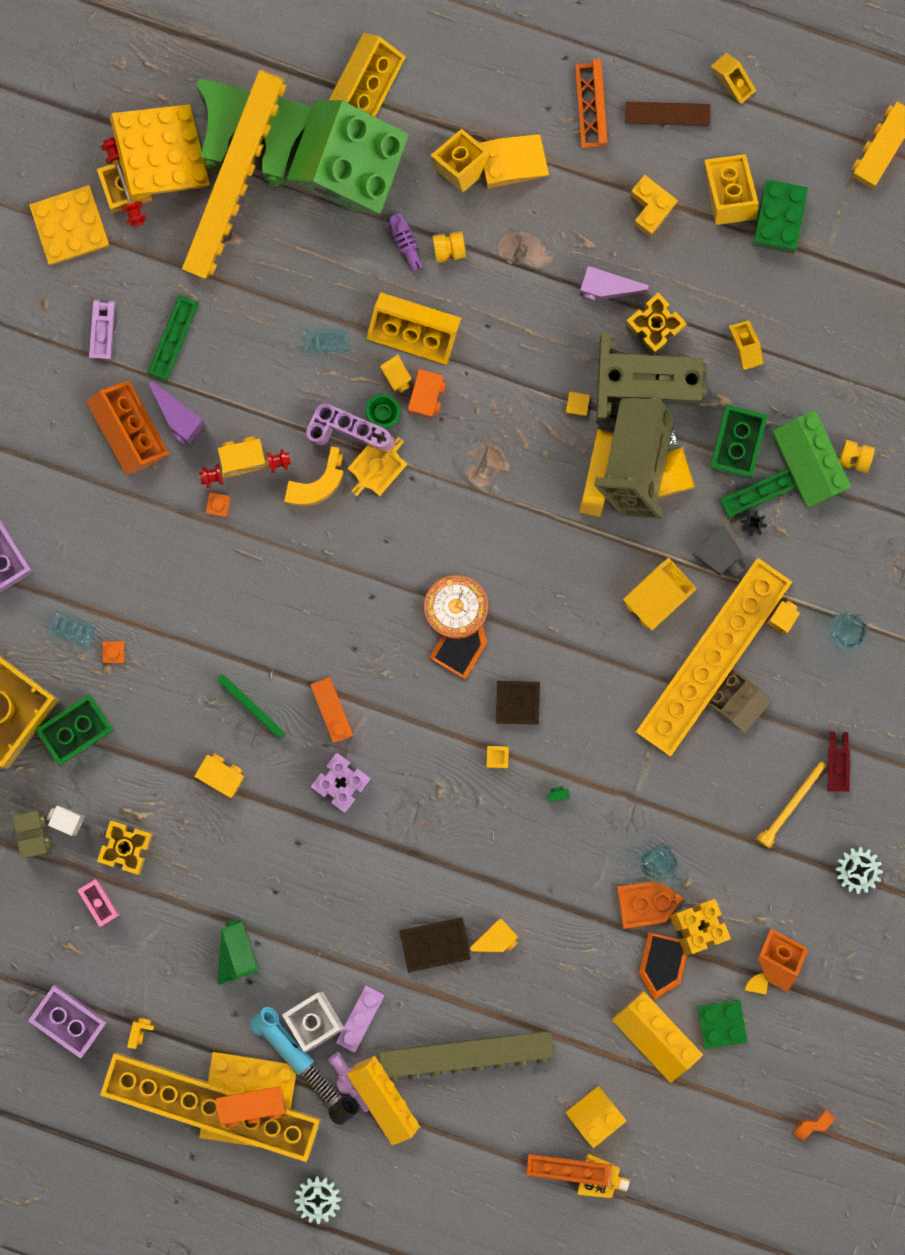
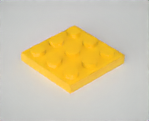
[29,185,110,266]

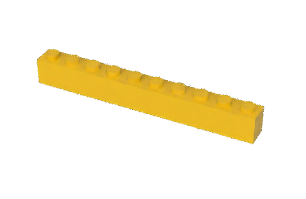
[182,69,287,279]

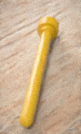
[756,761,826,849]

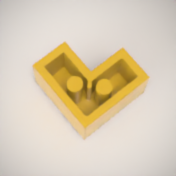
[630,174,678,238]

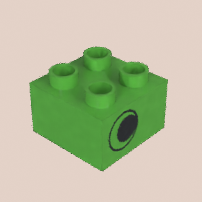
[287,100,409,214]

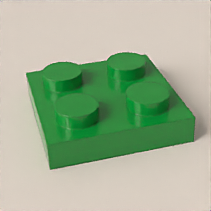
[697,999,747,1049]

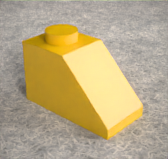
[710,53,756,104]
[729,320,764,370]
[380,355,412,393]
[766,601,800,635]
[470,918,518,952]

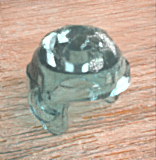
[830,612,867,650]
[641,843,678,884]

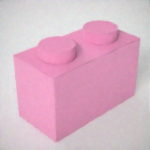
[77,879,120,927]

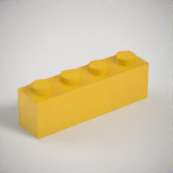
[851,101,905,190]
[347,1056,420,1146]

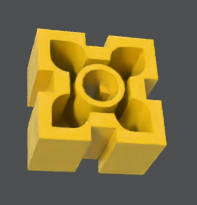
[625,292,687,356]
[97,821,153,875]
[670,899,731,955]

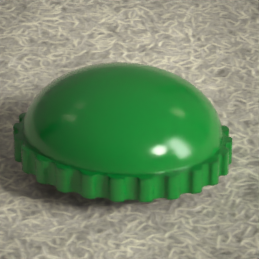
[365,393,401,429]

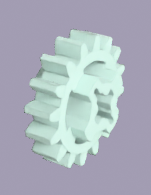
[835,847,883,894]
[294,1176,342,1224]

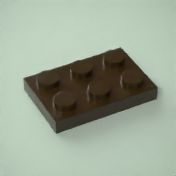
[399,917,471,973]

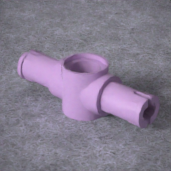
[328,1052,369,1112]

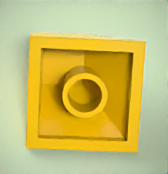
[658,447,695,499]

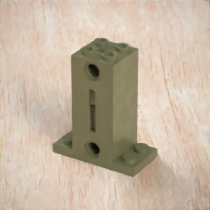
[596,332,707,423]
[594,397,674,519]

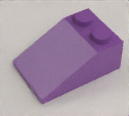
[149,381,205,445]

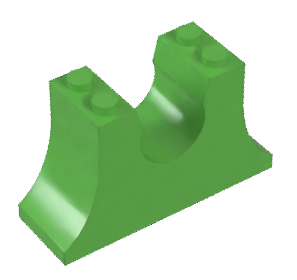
[197,78,313,187]

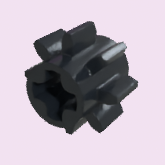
[740,510,767,537]

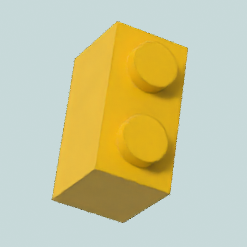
[194,753,246,799]

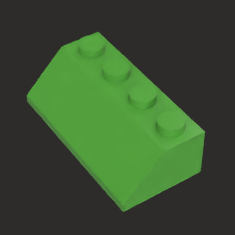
[771,410,851,508]

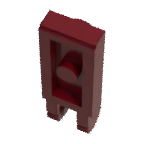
[827,732,850,792]

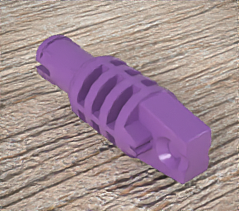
[388,213,424,272]

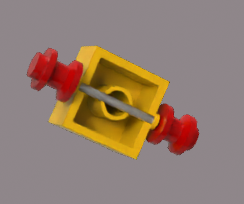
[97,137,153,228]
[199,436,291,488]

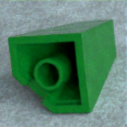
[217,919,260,985]

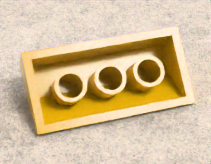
[329,32,406,117]
[366,292,461,365]
[612,990,703,1083]

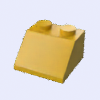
[431,129,490,193]
[565,1085,627,1148]

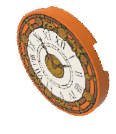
[424,575,488,639]

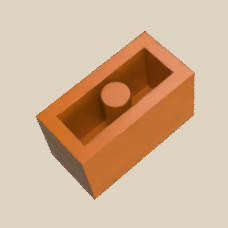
[408,369,447,419]

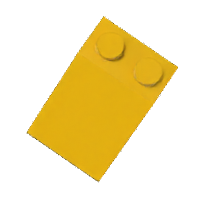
[480,134,549,189]
[704,154,759,225]

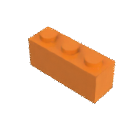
[216,1086,286,1128]

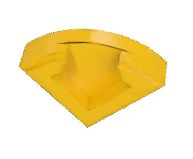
[744,973,768,994]

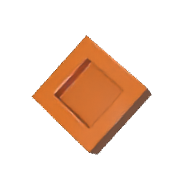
[206,492,231,518]
[103,641,125,663]

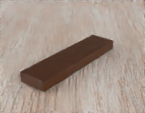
[625,101,710,126]

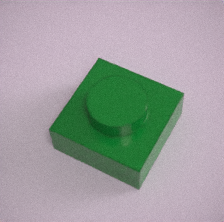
[547,786,570,802]

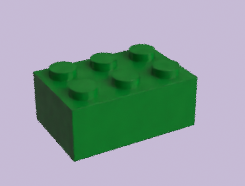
[752,179,808,254]
[709,405,768,479]
[36,694,115,766]

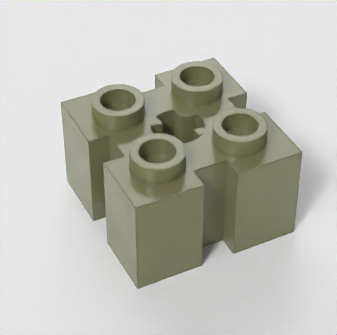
[12,811,54,858]

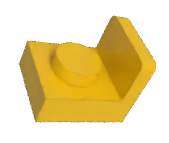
[127,1018,155,1049]

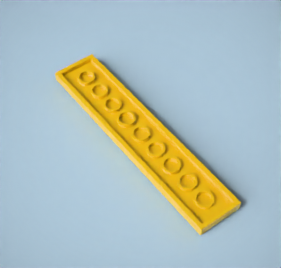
[636,558,792,757]

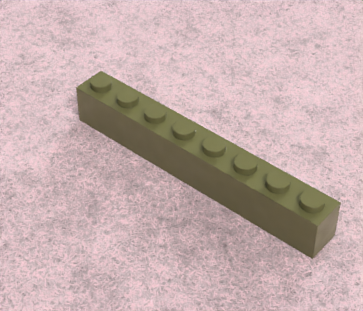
[379,1030,554,1081]

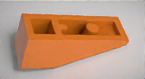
[310,677,354,744]

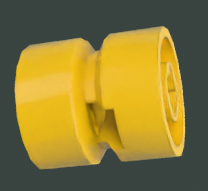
[432,231,466,263]
[839,439,875,474]

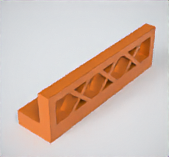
[575,59,608,149]

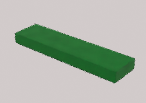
[148,295,199,382]
[719,468,797,519]
[218,674,286,739]

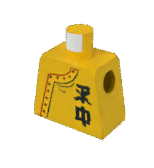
[577,1152,630,1198]

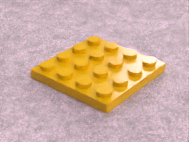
[109,104,210,197]
[199,1052,297,1147]

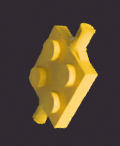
[347,436,408,497]

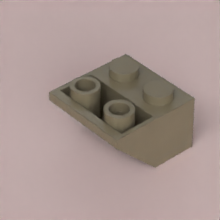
[708,670,772,733]

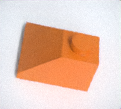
[758,929,808,992]

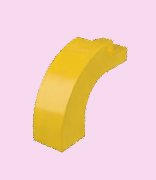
[284,446,344,506]

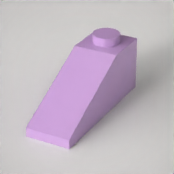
[580,266,649,301]

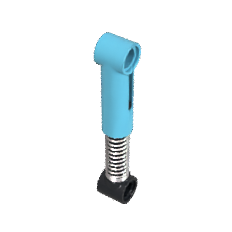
[250,1007,358,1125]

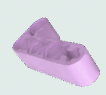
[306,404,395,452]

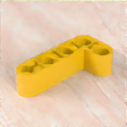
[579,429,614,517]

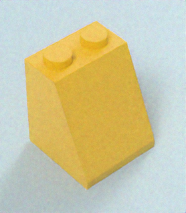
[623,558,698,631]

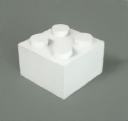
[282,992,345,1052]

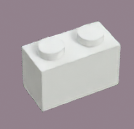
[47,806,85,836]

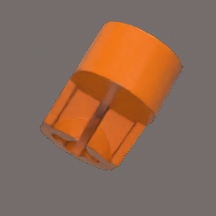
[792,1109,835,1142]

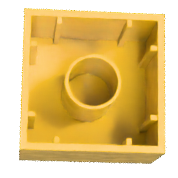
[0,655,60,769]

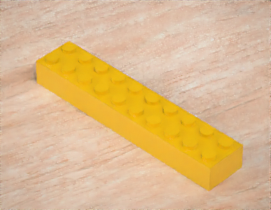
[100,1053,321,1162]

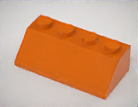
[86,380,170,476]

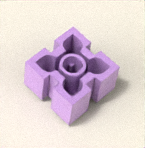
[311,753,371,813]

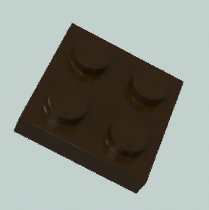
[496,681,540,725]

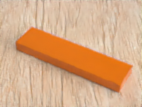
[526,1154,612,1186]

